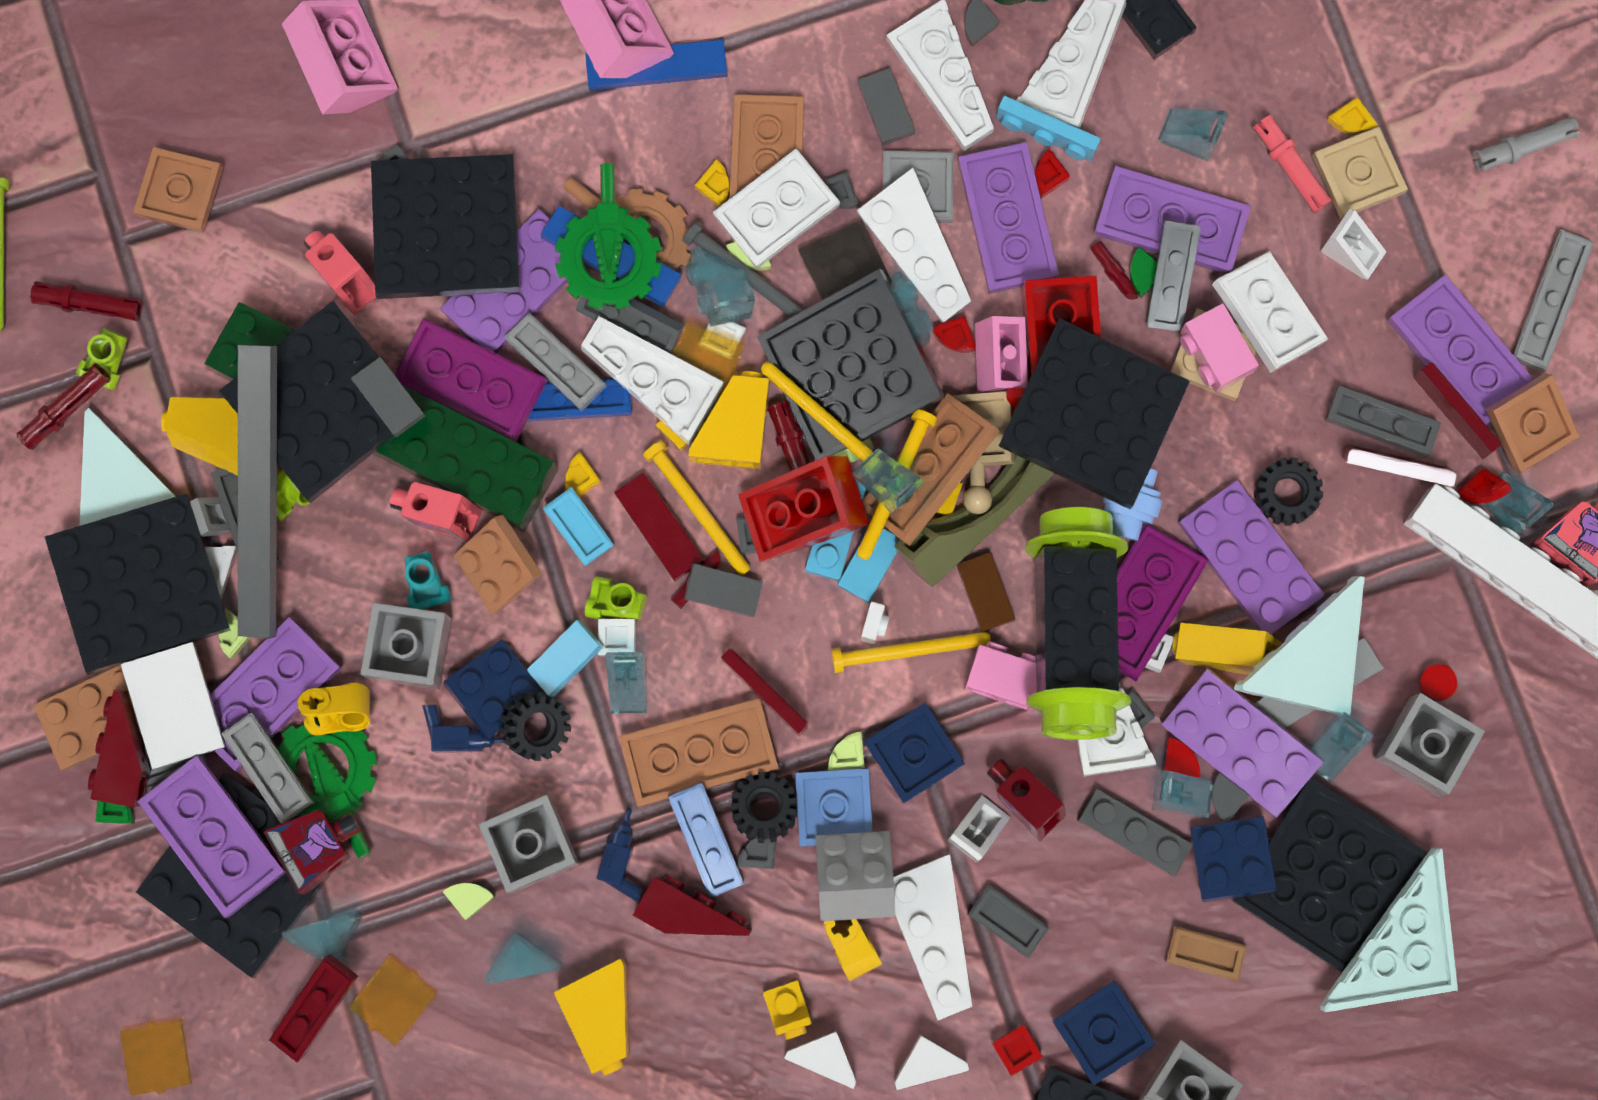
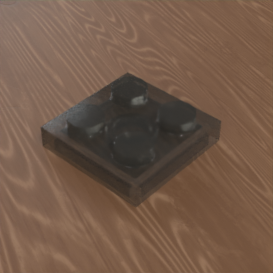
[798,220,892,301]

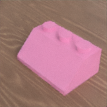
[282,0,398,115]
[560,0,674,78]

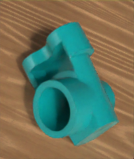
[404,551,452,610]

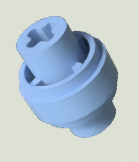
[1102,468,1163,541]

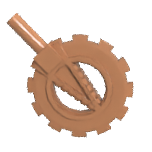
[563,177,692,273]

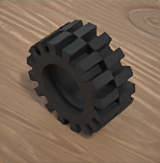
[1254,457,1324,526]
[499,691,571,761]
[731,772,798,843]

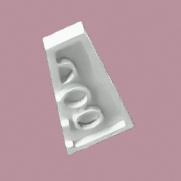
[886,0,994,151]
[1016,0,1126,129]
[581,316,724,445]

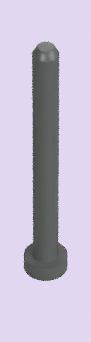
[682,221,804,317]

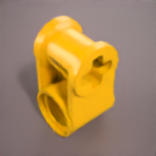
[297,683,370,736]
[824,919,882,982]

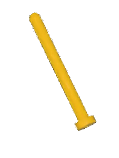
[761,362,887,476]
[857,409,938,560]
[643,440,750,576]
[831,632,991,673]

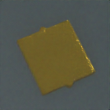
[673,322,745,398]
[349,956,437,1046]
[120,1019,192,1096]

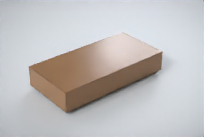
[1165,926,1247,982]

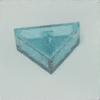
[1158,109,1228,161]
[852,448,924,514]
[1482,472,1554,534]
[606,652,647,714]
[1310,712,1374,783]
[1152,770,1213,818]
[282,912,362,961]
[484,933,563,984]

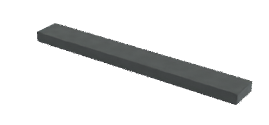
[238,345,277,639]

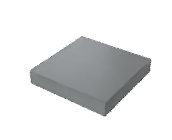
[883,151,954,223]

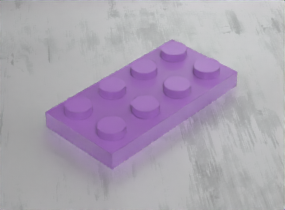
[958,142,1059,294]
[1094,166,1251,274]
[440,209,586,354]
[1387,275,1534,425]
[1178,480,1325,634]
[210,617,342,772]
[1161,668,1324,818]
[137,755,286,918]

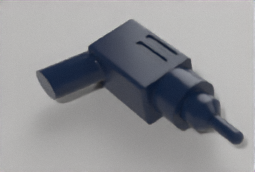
[422,705,504,753]
[596,808,643,903]

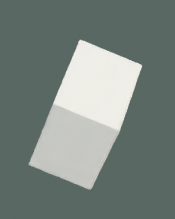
[1320,209,1387,280]
[948,795,1011,863]
[784,1031,856,1089]
[894,1035,969,1090]

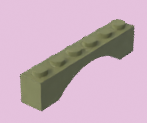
[894,454,1054,587]

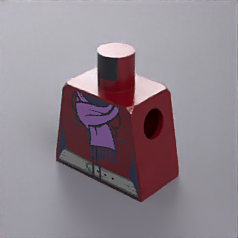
[987,759,1066,841]
[264,810,361,895]

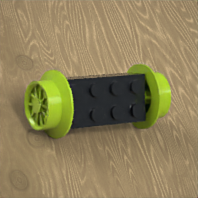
[1025,507,1131,740]

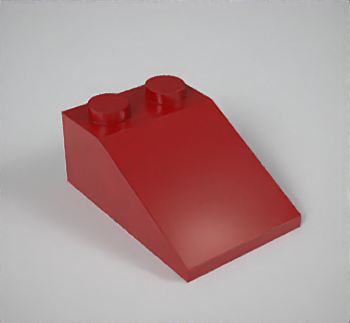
[1021,275,1101,376]
[738,456,870,562]

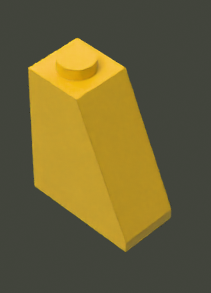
[688,371,770,469]
[161,397,238,475]
[1173,623,1283,675]
[553,958,629,1076]

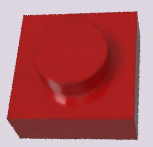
[991,1024,1043,1076]

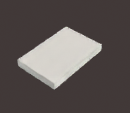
[713,149,840,269]
[1212,251,1328,373]
[121,642,226,770]

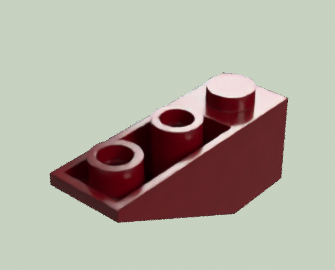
[88,690,150,808]
[633,874,752,936]

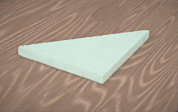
[79,408,176,526]
[1234,576,1364,715]
[1320,847,1458,1012]

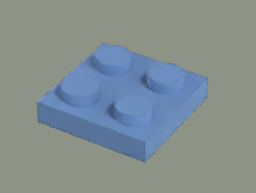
[795,769,872,847]

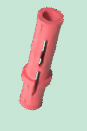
[1253,115,1332,213]

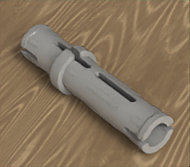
[1473,116,1580,173]

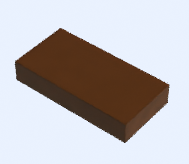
[956,552,1016,632]

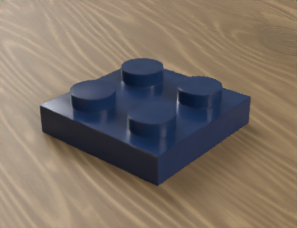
[443,639,545,741]
[864,702,965,804]
[1190,816,1277,903]
[1052,981,1156,1085]

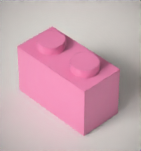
[1180,303,1259,393]
[975,316,1028,394]
[964,642,1037,712]

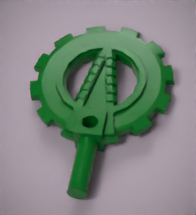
[555,163,662,310]
[278,717,377,859]

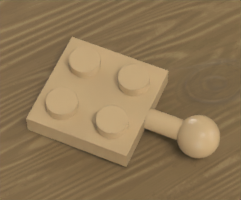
[941,391,1014,514]

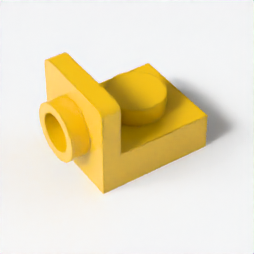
[763,980,812,1040]

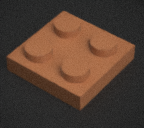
[133,147,223,233]
[1486,373,1580,473]
[453,515,542,615]

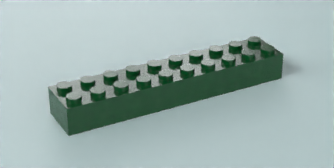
[204,302,558,532]

